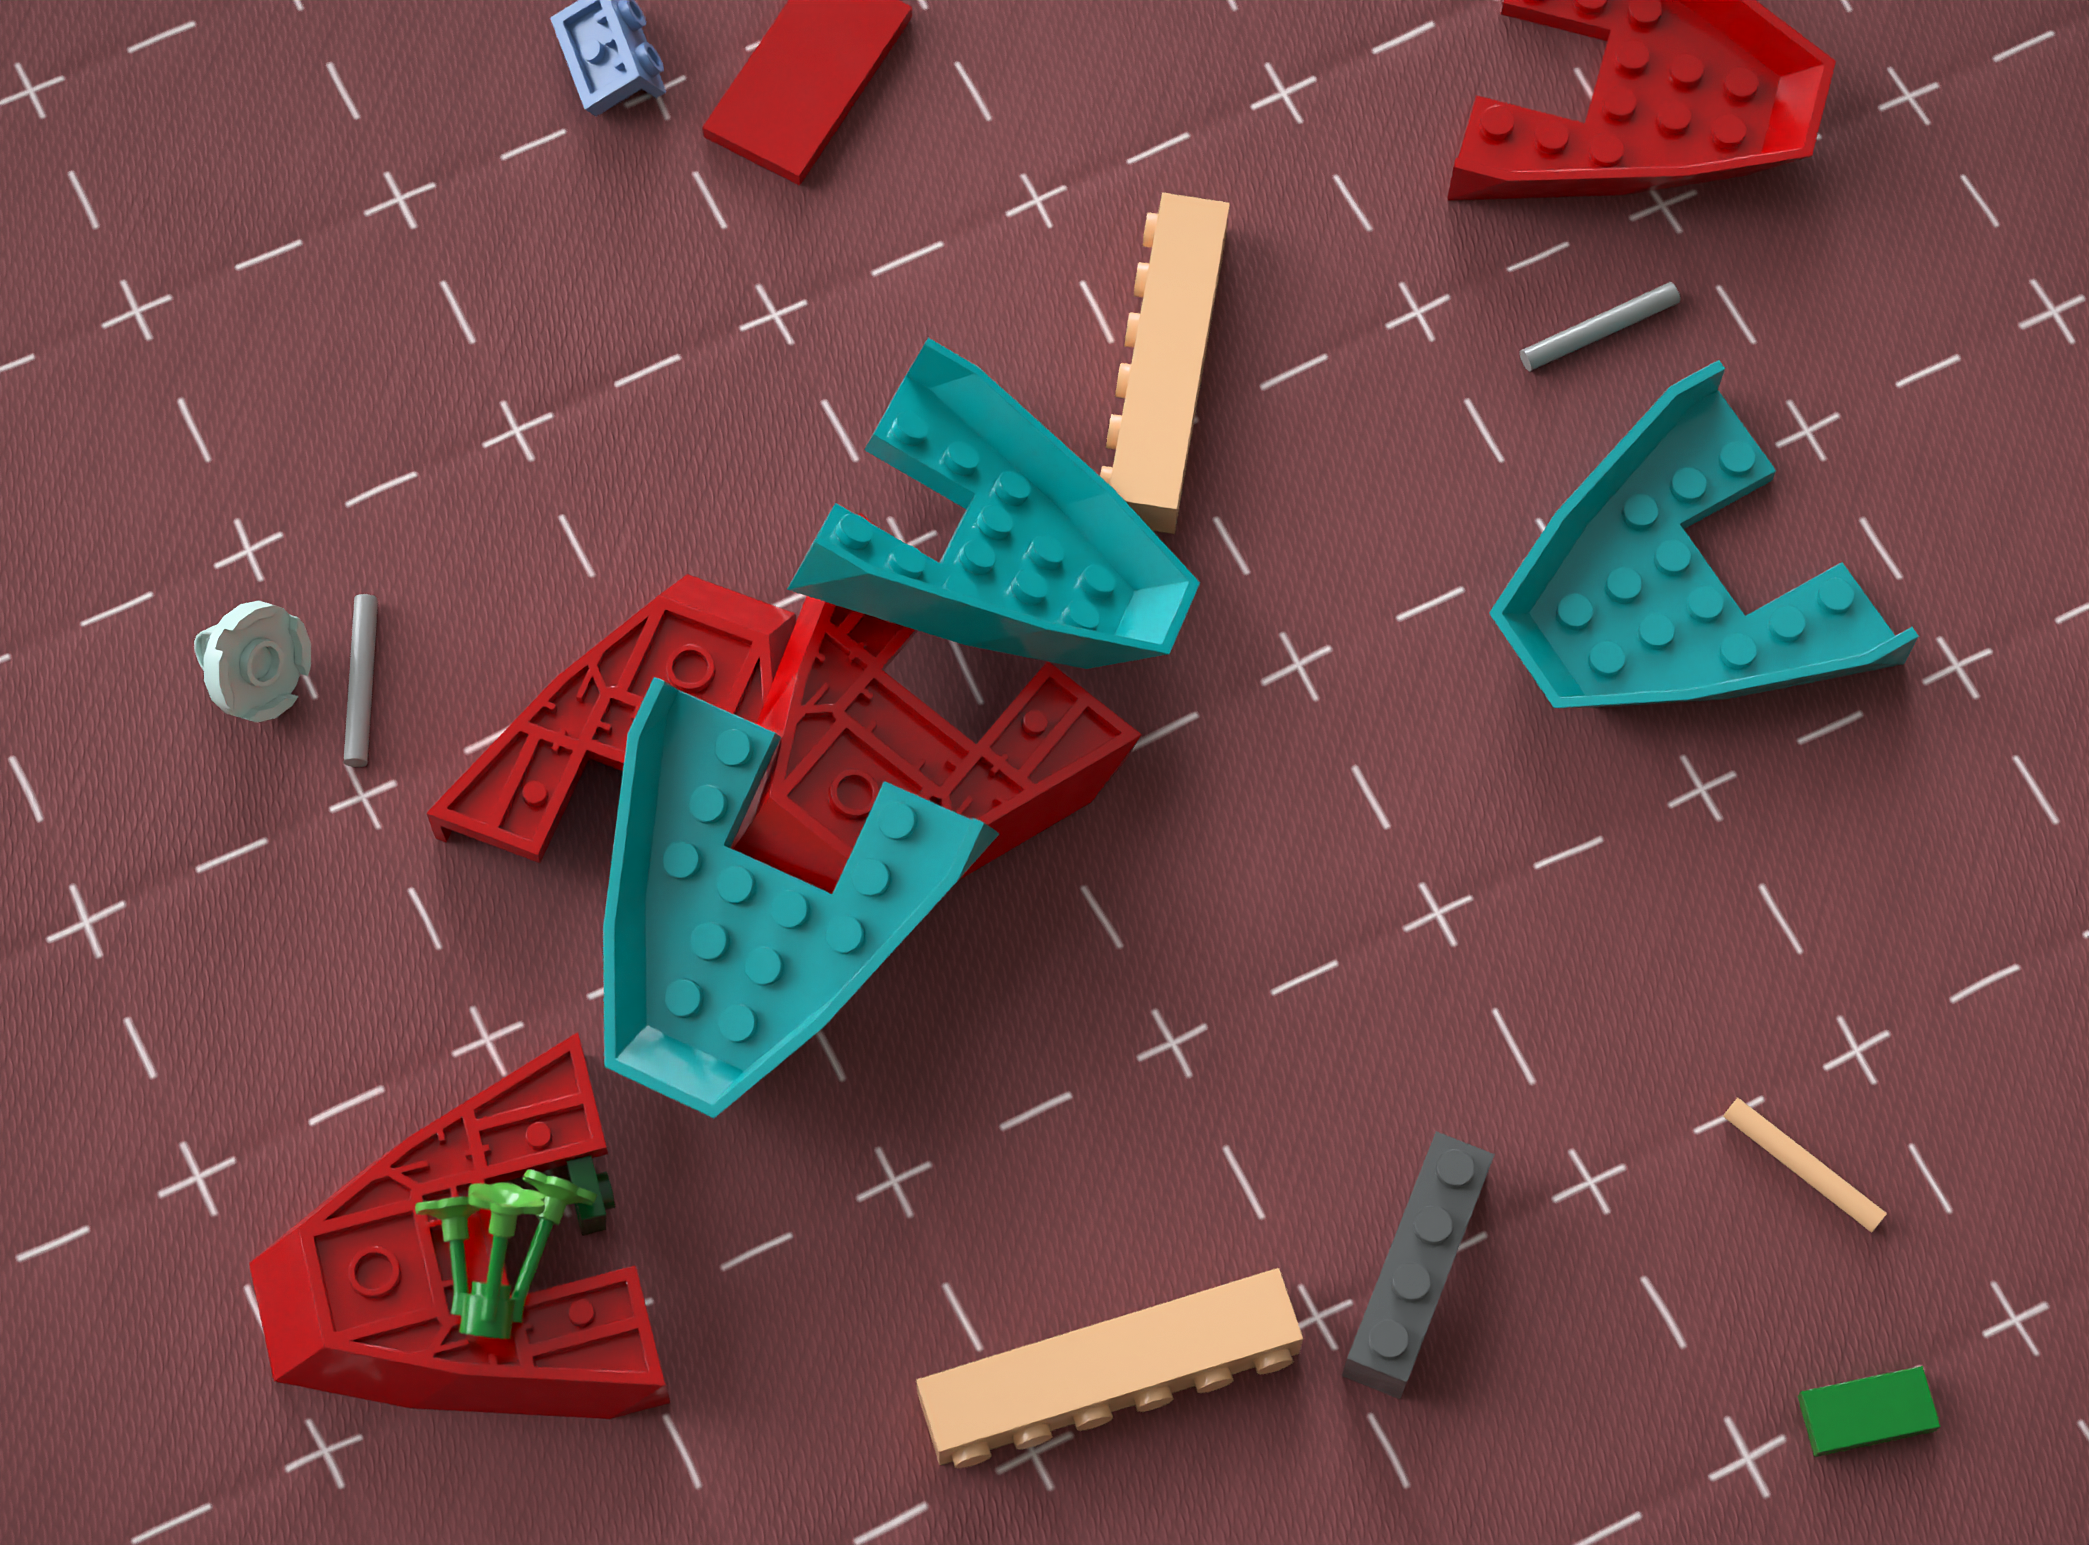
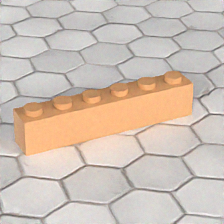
[1100,193,1230,534]
[916,1268,1303,1468]

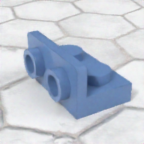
[550,0,666,116]

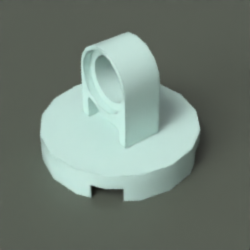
[194,601,311,723]

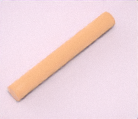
[1723,1098,1887,1233]

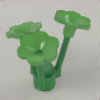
[415,1170,597,1339]

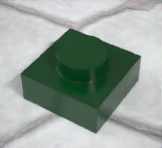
[567,1155,615,1236]

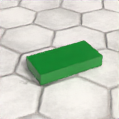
[1797,1366,1940,1457]

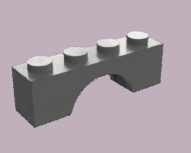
[1342,1131,1495,1399]

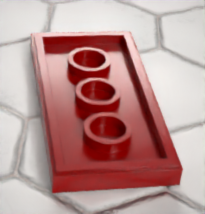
[702,0,913,186]

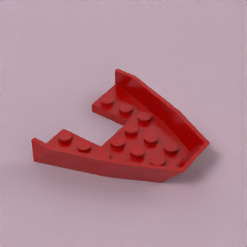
[1447,0,1836,201]
[730,513,1142,894]
[426,574,796,863]
[249,1032,671,1419]

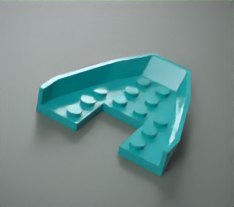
[787,338,1200,669]
[1489,360,1919,708]
[603,677,1000,1118]

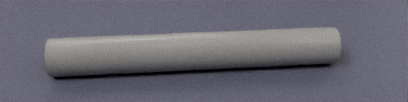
[1520,282,1680,371]
[343,594,378,767]

